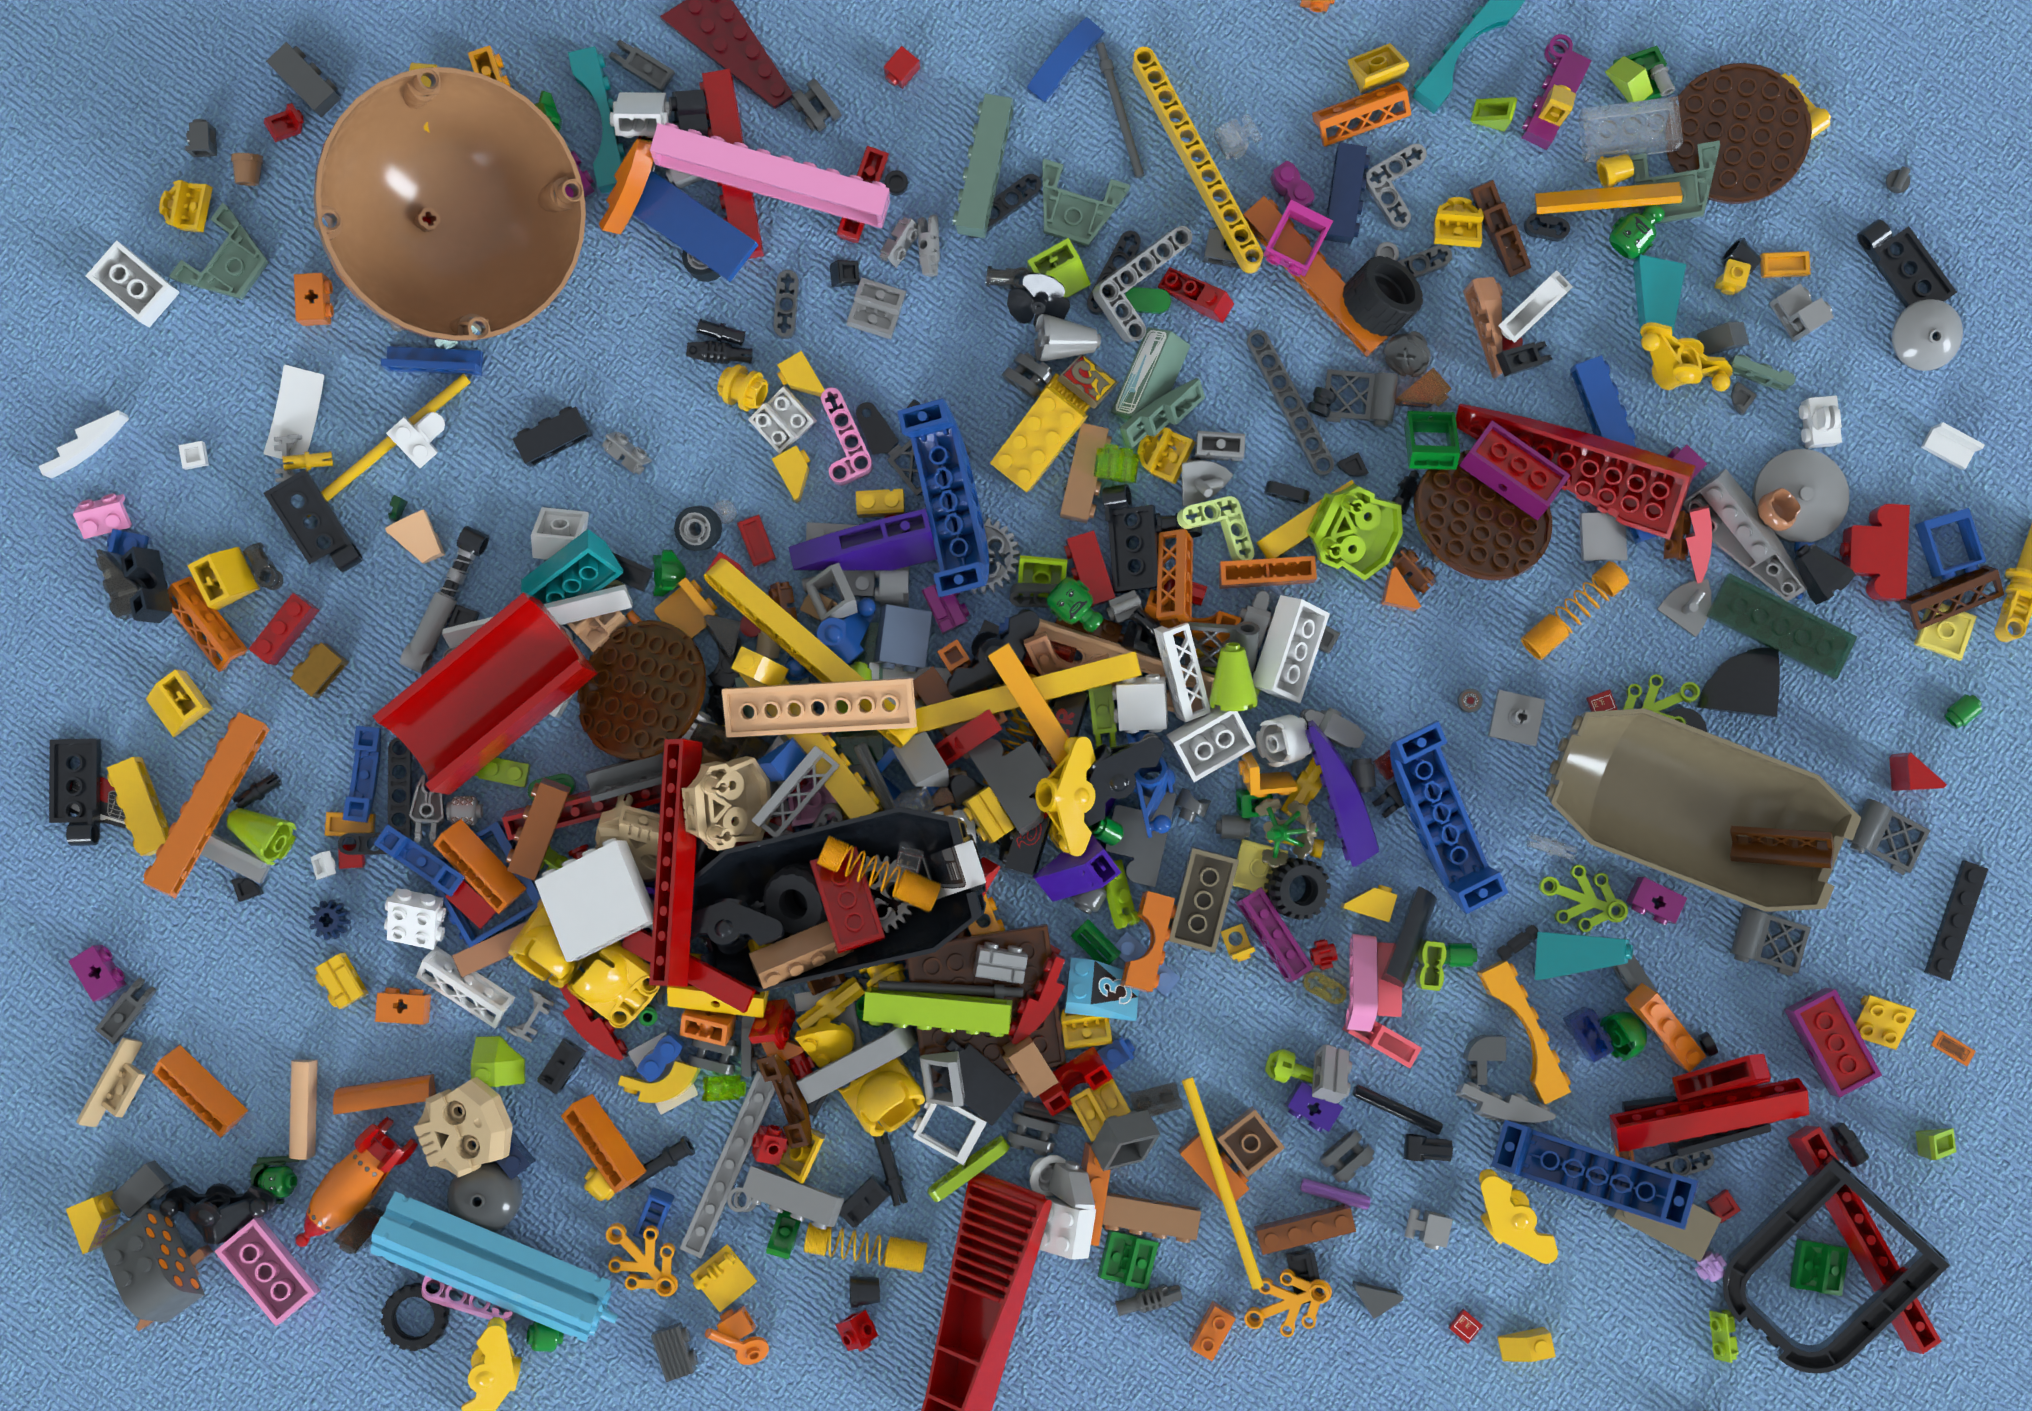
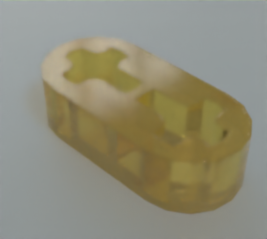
[1302,971,1347,1004]

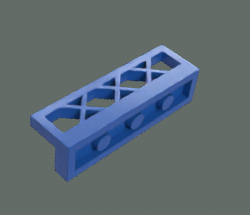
[381,346,483,376]

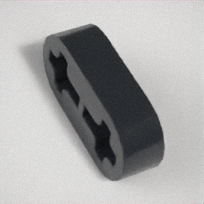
[1524,213,1570,242]
[1264,481,1310,504]

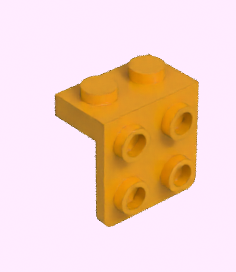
[654,577,719,639]
[1238,752,1298,797]

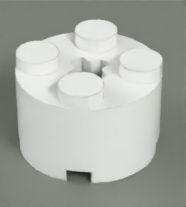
[1256,715,1312,767]

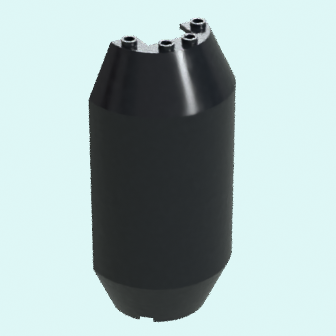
[692,807,986,992]

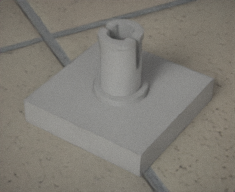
[1488,690,1545,746]

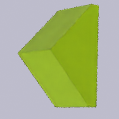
[1605,56,1653,108]
[1470,97,1517,132]
[1915,1128,1956,1160]

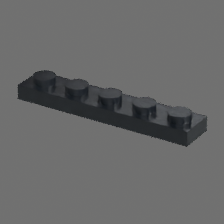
[1924,861,1988,981]

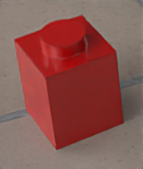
[884,46,920,89]

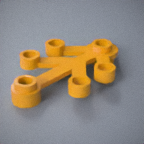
[606,1223,678,1297]
[1244,1269,1332,1337]

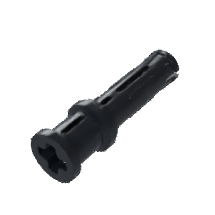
[629,1136,695,1189]

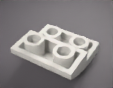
[748,386,817,454]

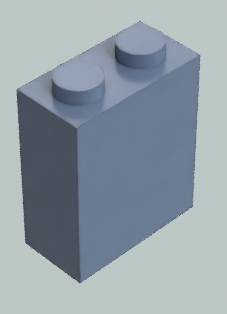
[874,604,932,673]

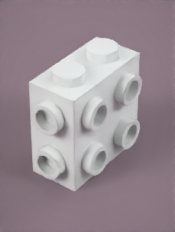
[610,92,671,138]
[1112,674,1168,733]
[384,888,446,950]

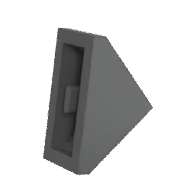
[1697,322,1749,356]
[1352,1281,1404,1319]

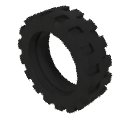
[381,1283,449,1351]

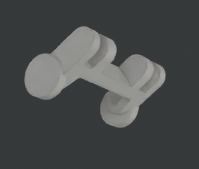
[274,434,302,483]
[506,988,555,1043]

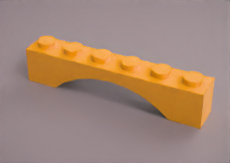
[1477,960,1571,1105]

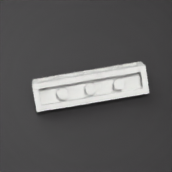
[1154,623,1211,722]
[416,946,515,1028]

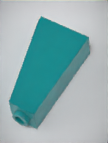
[1633,255,1686,347]
[1535,932,1633,980]

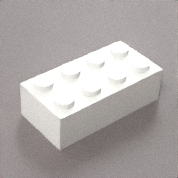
[1253,595,1330,703]

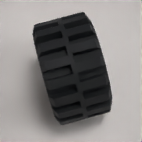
[1264,857,1331,920]

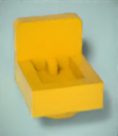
[1714,259,1751,295]

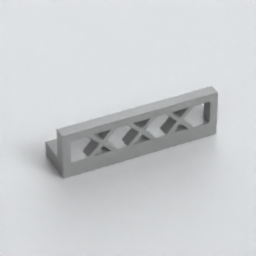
[752,746,840,838]
[201,832,271,883]

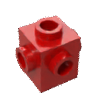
[751,1124,789,1166]
[835,1309,879,1351]

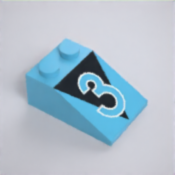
[1064,957,1139,1021]

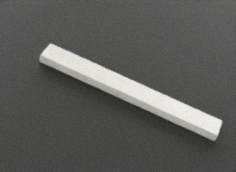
[442,584,633,648]

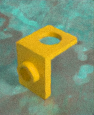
[1220,924,1255,962]

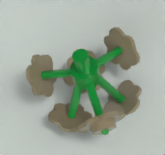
[1255,798,1318,868]

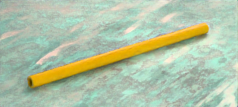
[306,374,471,518]
[1182,1077,1264,1290]

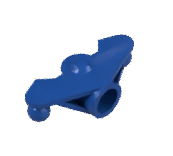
[784,598,876,682]
[1126,730,1175,838]

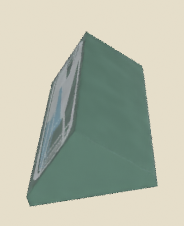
[1111,327,1191,420]

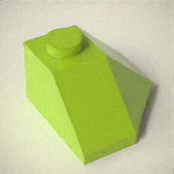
[471,1036,525,1087]

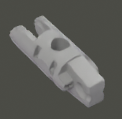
[918,215,940,277]

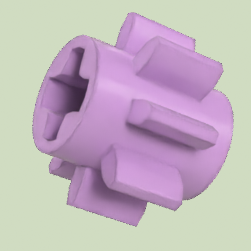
[1695,1251,1727,1282]

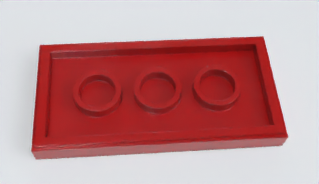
[810,847,885,954]

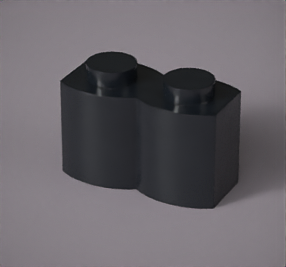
[669,90,708,137]

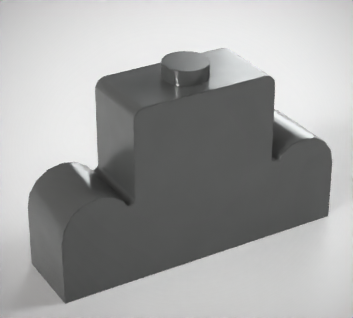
[968,739,1051,835]
[1105,792,1177,887]

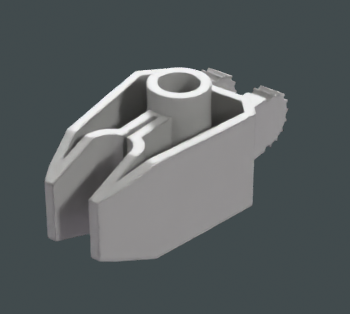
[1239,590,1273,649]
[1299,708,1366,748]
[409,775,445,843]

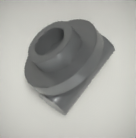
[1886,166,1911,193]

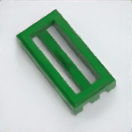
[1071,919,1121,965]

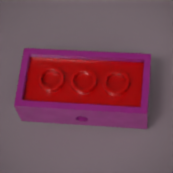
[1459,421,1570,520]
[1784,987,1882,1098]

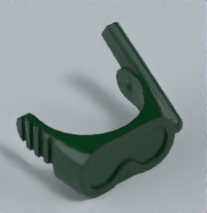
[250,1156,299,1205]

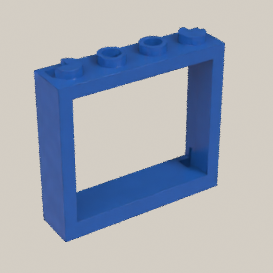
[428,821,541,948]

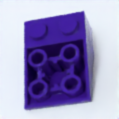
[1032,834,1122,902]

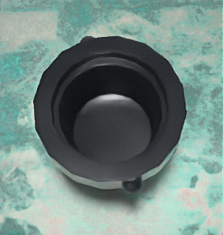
[1721,238,1761,274]
[849,1275,880,1308]

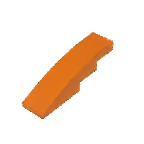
[599,139,654,235]

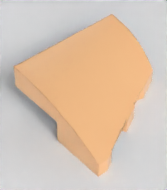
[385,509,445,564]
[567,611,629,653]

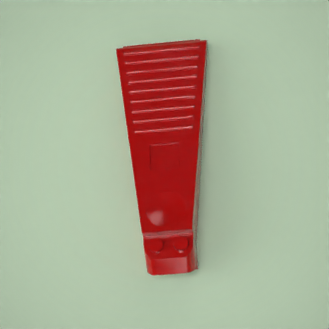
[921,1172,1052,1411]

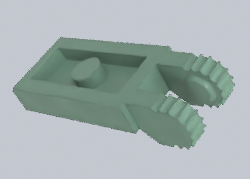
[1728,355,1796,391]

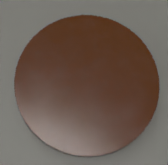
[1665,63,1812,204]
[1414,450,1552,581]
[577,620,706,760]

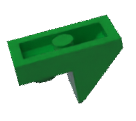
[766,1210,801,1260]

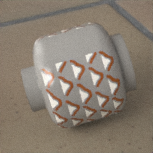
[446,796,483,827]

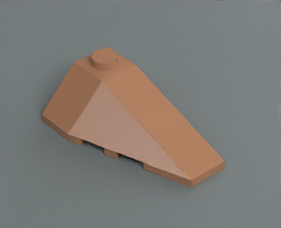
[1463,277,1503,379]

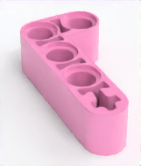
[821,387,873,486]
[1346,934,1378,1032]
[421,1276,513,1322]

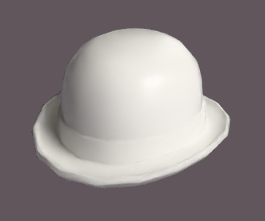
[1029,1155,1066,1196]

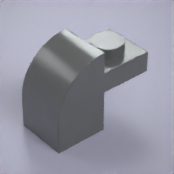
[1463,1035,1506,1085]

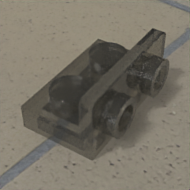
[1130,1082,1183,1116]

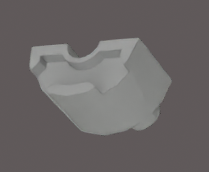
[875,567,909,608]

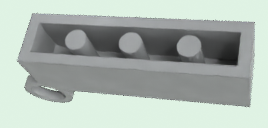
[727,1166,845,1230]

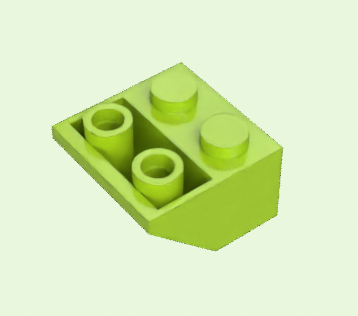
[1027,238,1091,298]

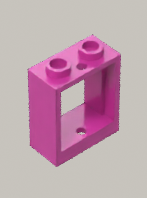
[1263,200,1333,277]

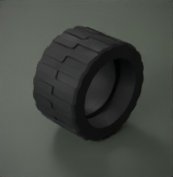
[1343,256,1423,336]

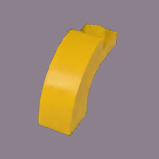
[618,1061,701,1103]

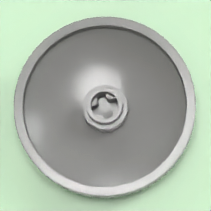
[1752,449,1849,543]

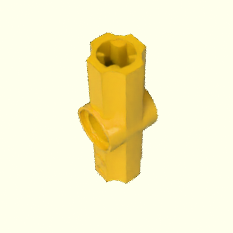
[1280,757,1322,817]
[796,976,865,1029]

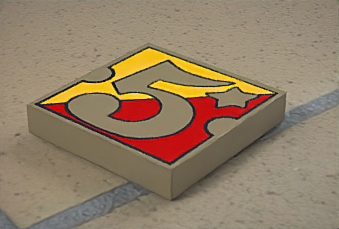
[1058,354,1119,409]

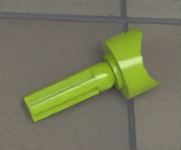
[1265,1049,1314,1084]

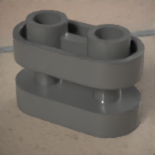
[790,78,842,132]
[1002,352,1053,399]
[687,1039,740,1075]
[1007,1112,1060,1156]
[1319,1129,1375,1183]

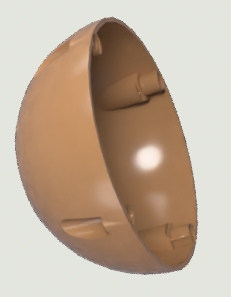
[313,67,586,341]

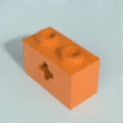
[294,273,334,326]
[375,987,431,1025]
[680,1009,736,1046]
[1189,1301,1236,1361]

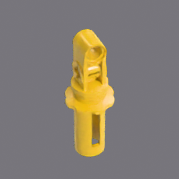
[1994,523,2032,642]

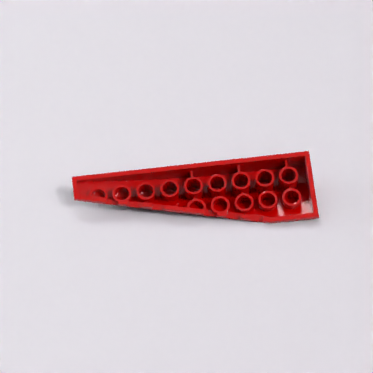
[1456,403,1696,540]

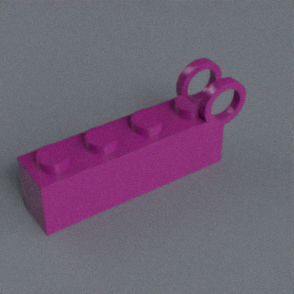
[1521,34,1592,150]

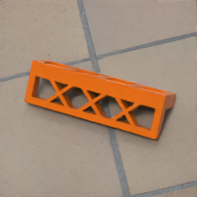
[1312,82,1411,147]
[1156,529,1193,624]
[168,576,248,672]

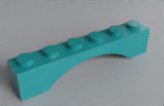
[1412,0,1525,114]
[568,46,626,194]

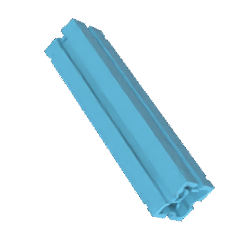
[370,1191,618,1342]

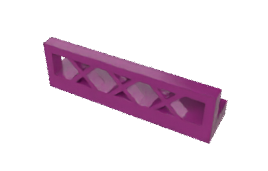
[1235,887,1313,982]

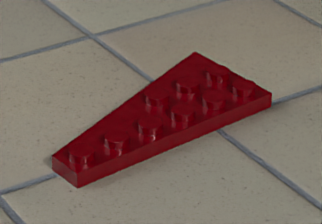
[660,0,793,109]

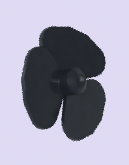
[1007,273,1070,327]

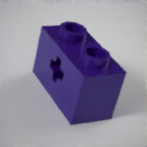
[1285,1080,1344,1132]

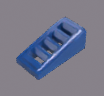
[633,1188,675,1244]

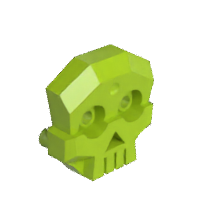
[1307,483,1403,581]

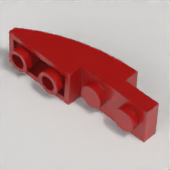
[934,709,1002,766]
[1007,953,1065,1045]
[559,983,628,1061]

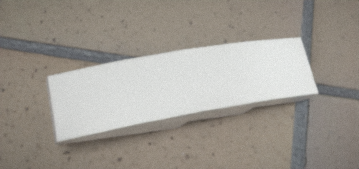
[39,410,129,478]

